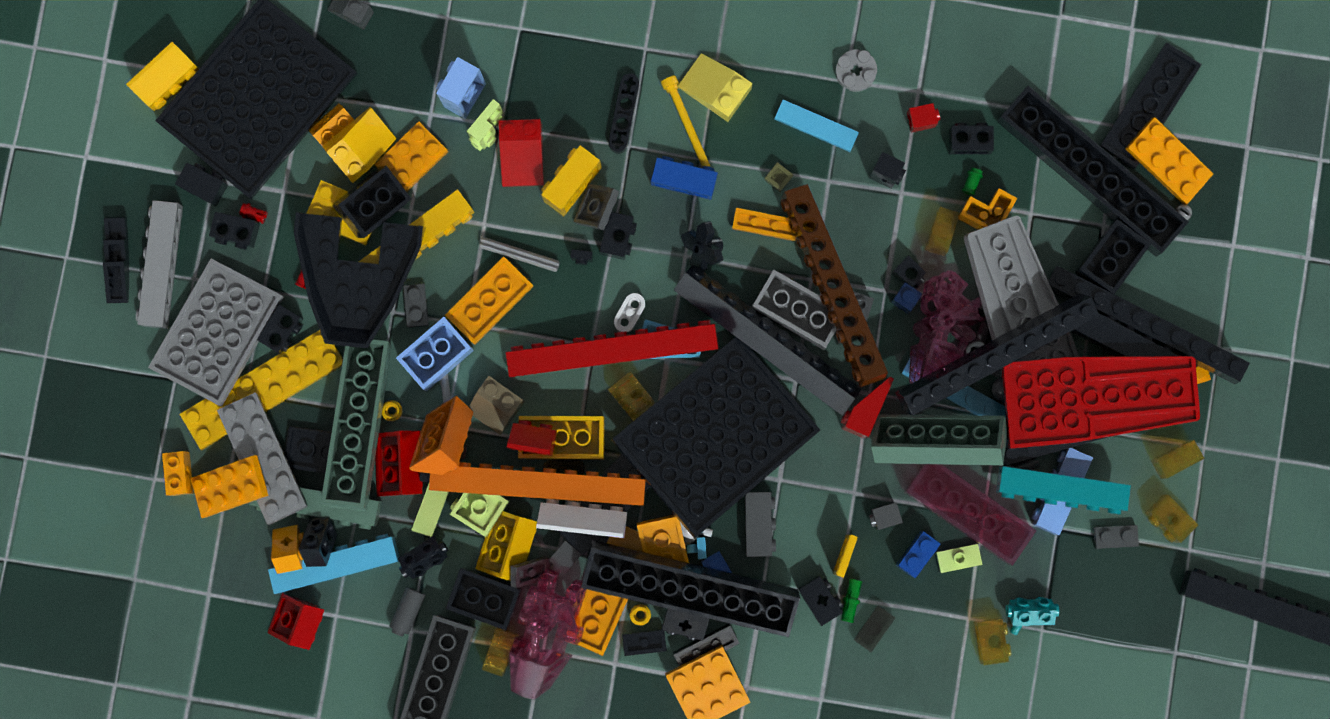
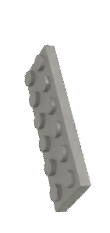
[217,392,308,525]

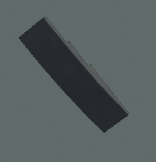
[103,217,129,303]

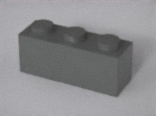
[745,492,776,557]

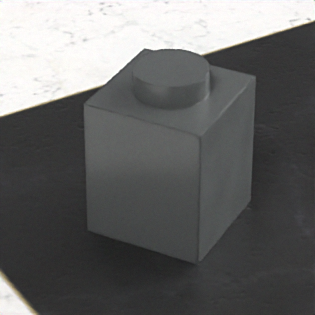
[868,502,903,530]
[549,540,582,574]

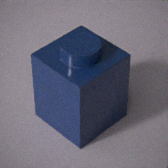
[891,283,922,314]

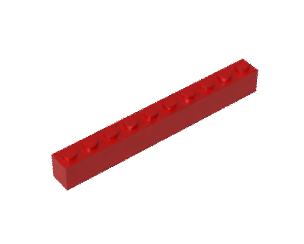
[506,320,719,377]

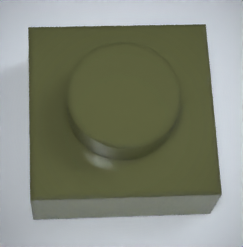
[764,162,794,193]

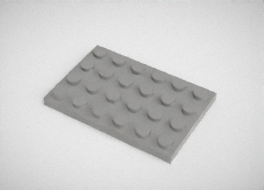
[148,259,284,407]

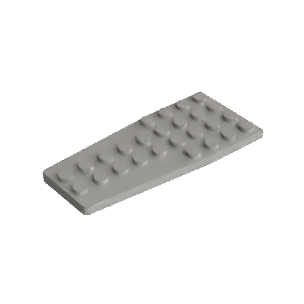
[964,215,1079,371]

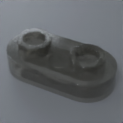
[543,459,585,475]

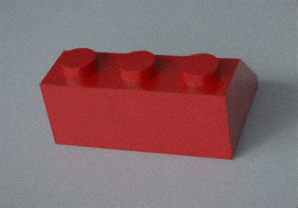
[375,431,423,497]

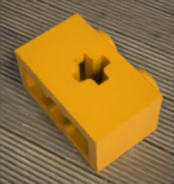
[162,451,194,496]
[271,525,304,574]

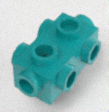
[1006,597,1059,635]

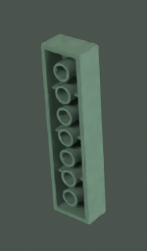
[321,339,392,511]

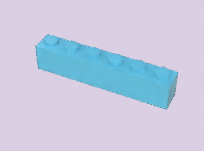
[268,534,400,594]

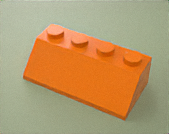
[409,396,473,475]

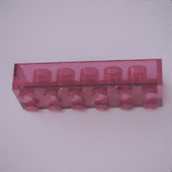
[904,464,1037,566]

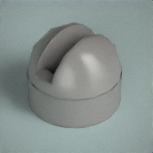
[1175,204,1192,220]

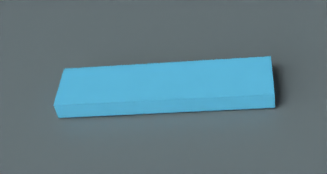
[774,100,859,152]

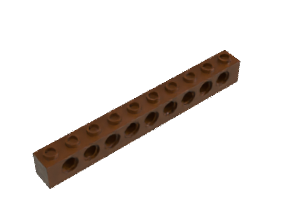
[780,184,888,387]

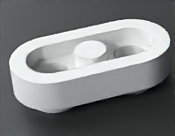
[614,293,645,333]

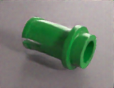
[962,168,983,196]

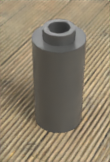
[389,587,425,637]

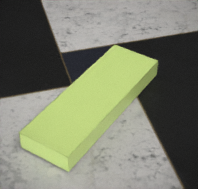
[412,484,449,537]

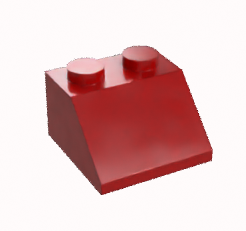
[507,420,557,456]
[267,593,324,650]

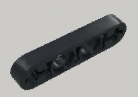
[609,74,639,154]

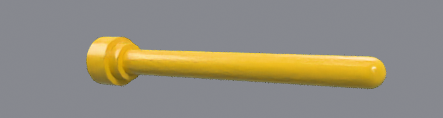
[661,75,710,167]

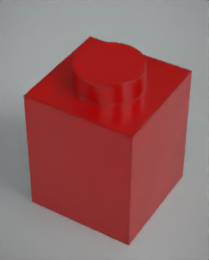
[907,103,940,133]

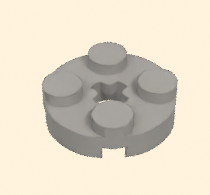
[835,49,877,92]

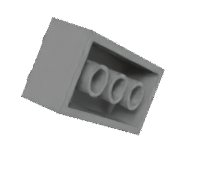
[752,270,836,350]

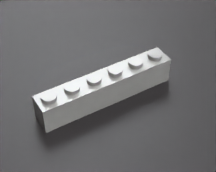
[136,201,183,329]

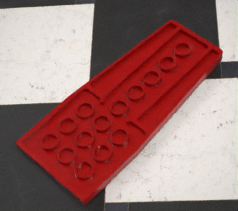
[1002,356,1200,449]

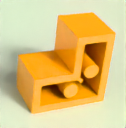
[957,188,1017,230]

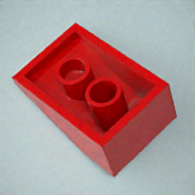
[499,119,544,187]
[840,377,894,439]

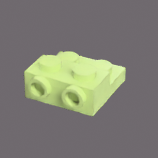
[467,99,504,151]
[450,493,509,537]

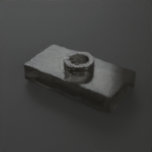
[853,605,895,652]

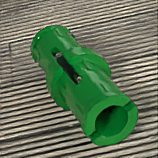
[840,578,863,623]

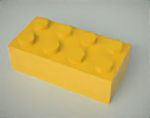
[518,416,605,460]

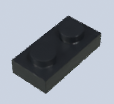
[622,630,667,656]

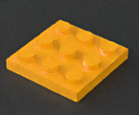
[665,645,751,719]

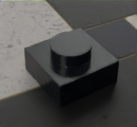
[571,249,593,265]

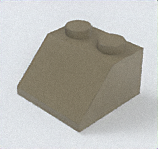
[469,376,525,435]

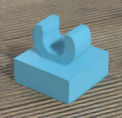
[687,537,707,559]

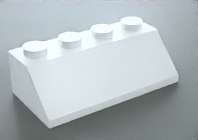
[536,499,627,538]

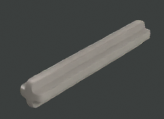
[479,237,560,272]

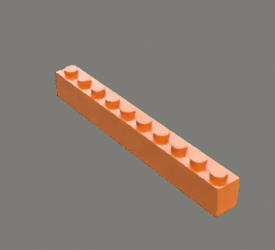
[429,462,646,506]

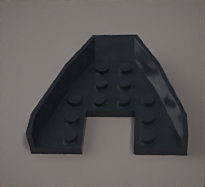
[294,212,426,348]

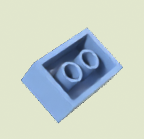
[436,57,486,119]
[396,317,474,392]

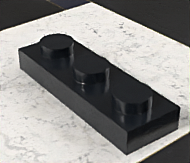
[673,623,740,666]

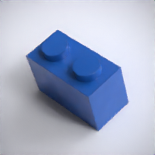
[896,531,941,578]

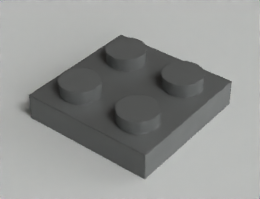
[573,184,619,230]

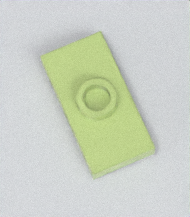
[936,544,983,573]

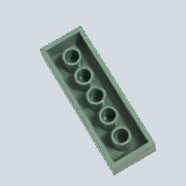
[871,414,1007,466]

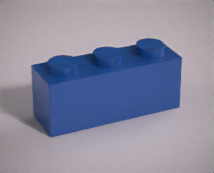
[651,156,718,200]

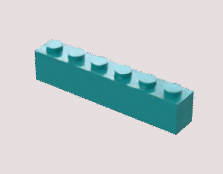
[996,466,1131,515]

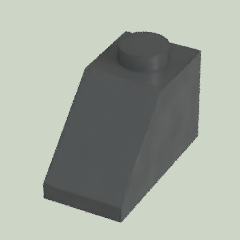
[328,0,374,30]

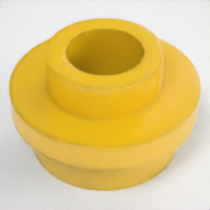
[382,400,403,421]
[630,604,651,626]

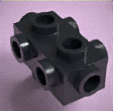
[398,535,449,579]

